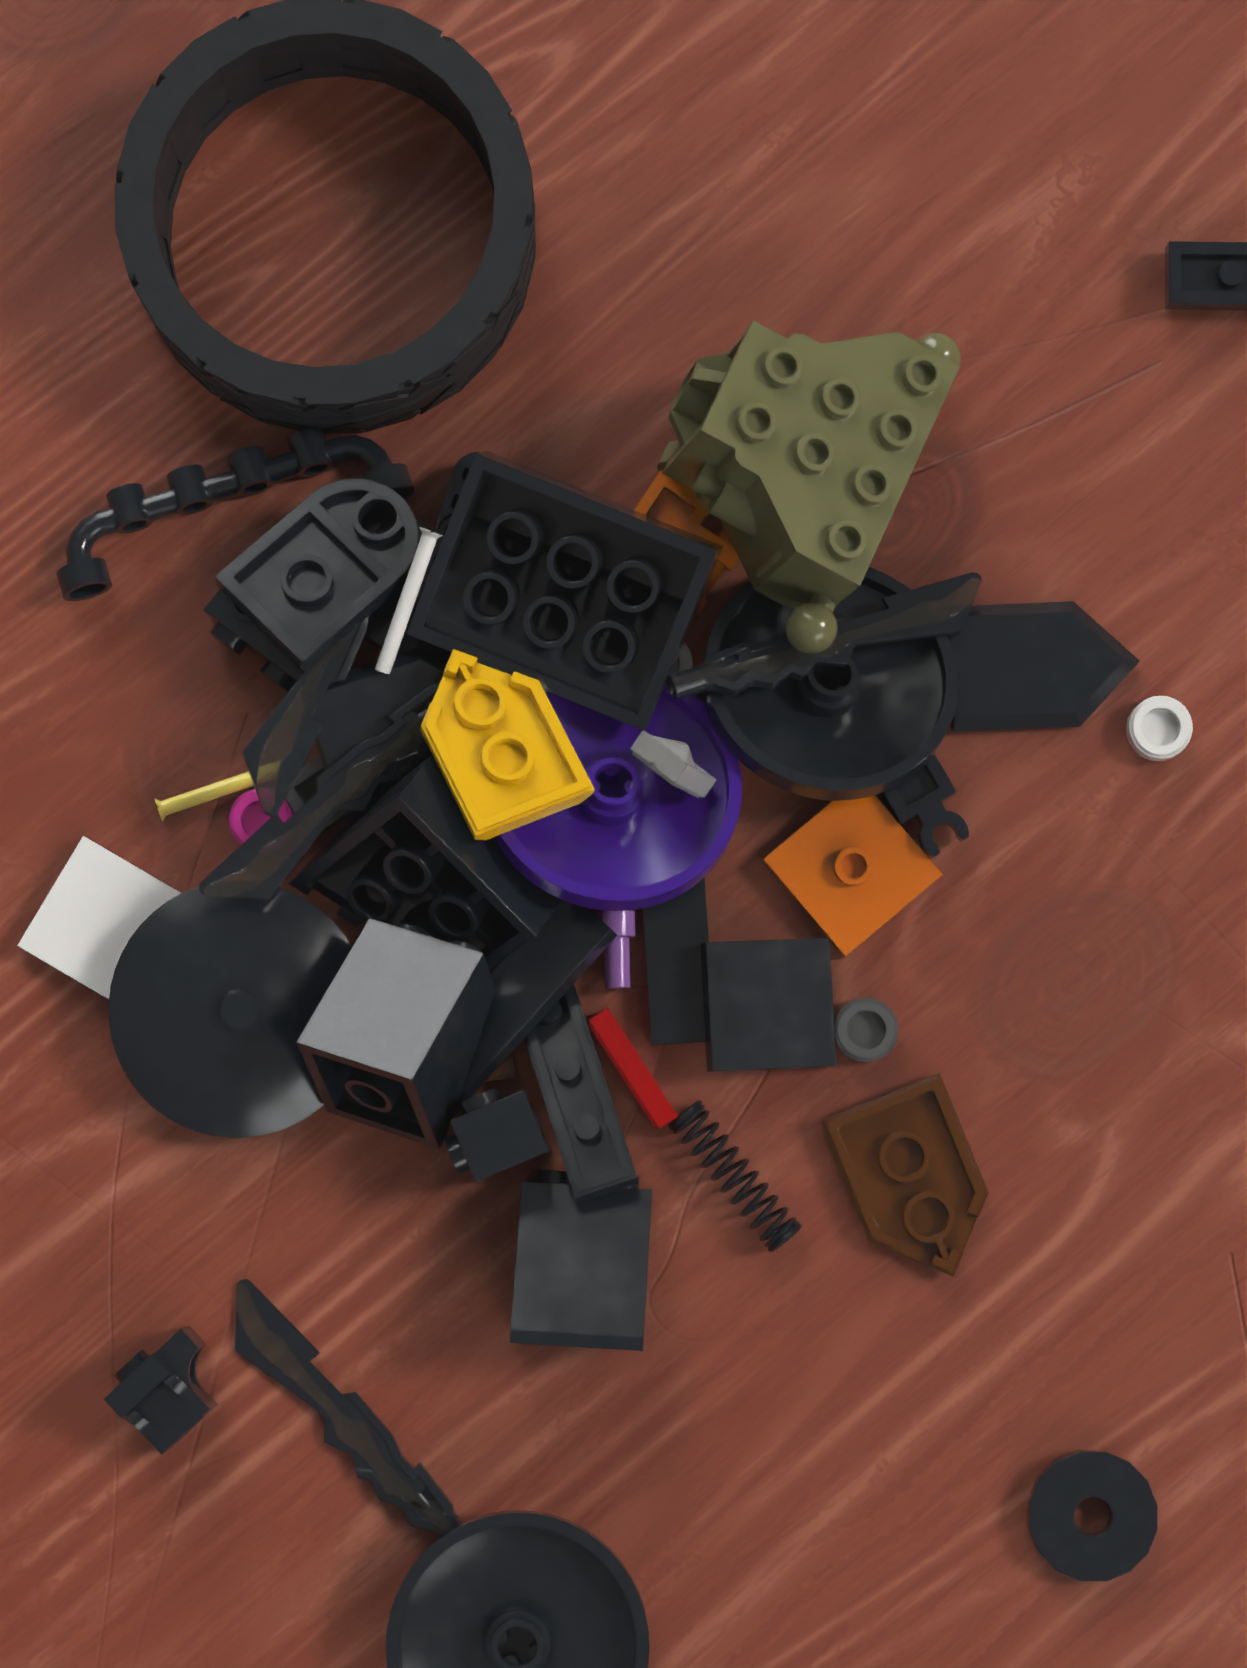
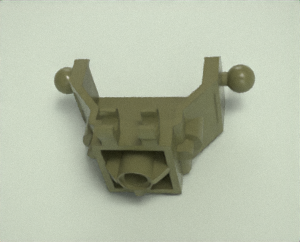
[657,320,961,654]

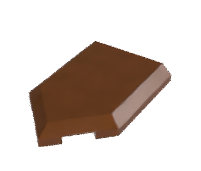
[821,1073,989,1277]

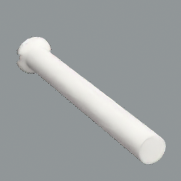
[375,527,443,674]

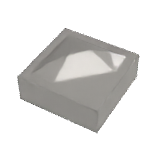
[630,730,717,798]

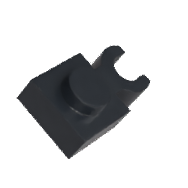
[881,754,969,858]

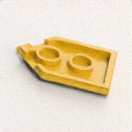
[420,649,595,840]

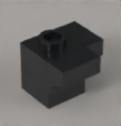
[104,1326,218,1455]

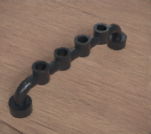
[56,427,414,601]

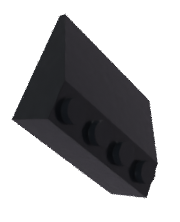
[407,451,723,731]

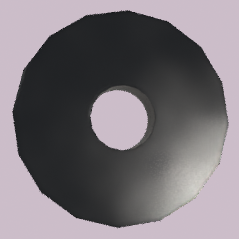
[1027,1450,1157,1582]

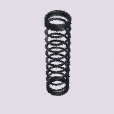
[668,1100,802,1252]

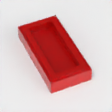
[588,1008,678,1129]

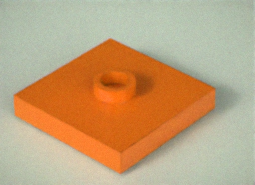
[762,795,943,958]

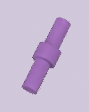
[597,910,636,989]

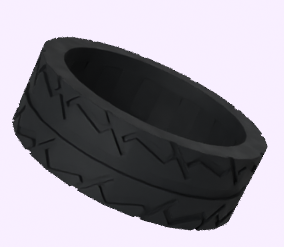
[115,0,536,434]

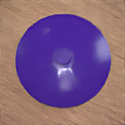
[494,683,742,911]

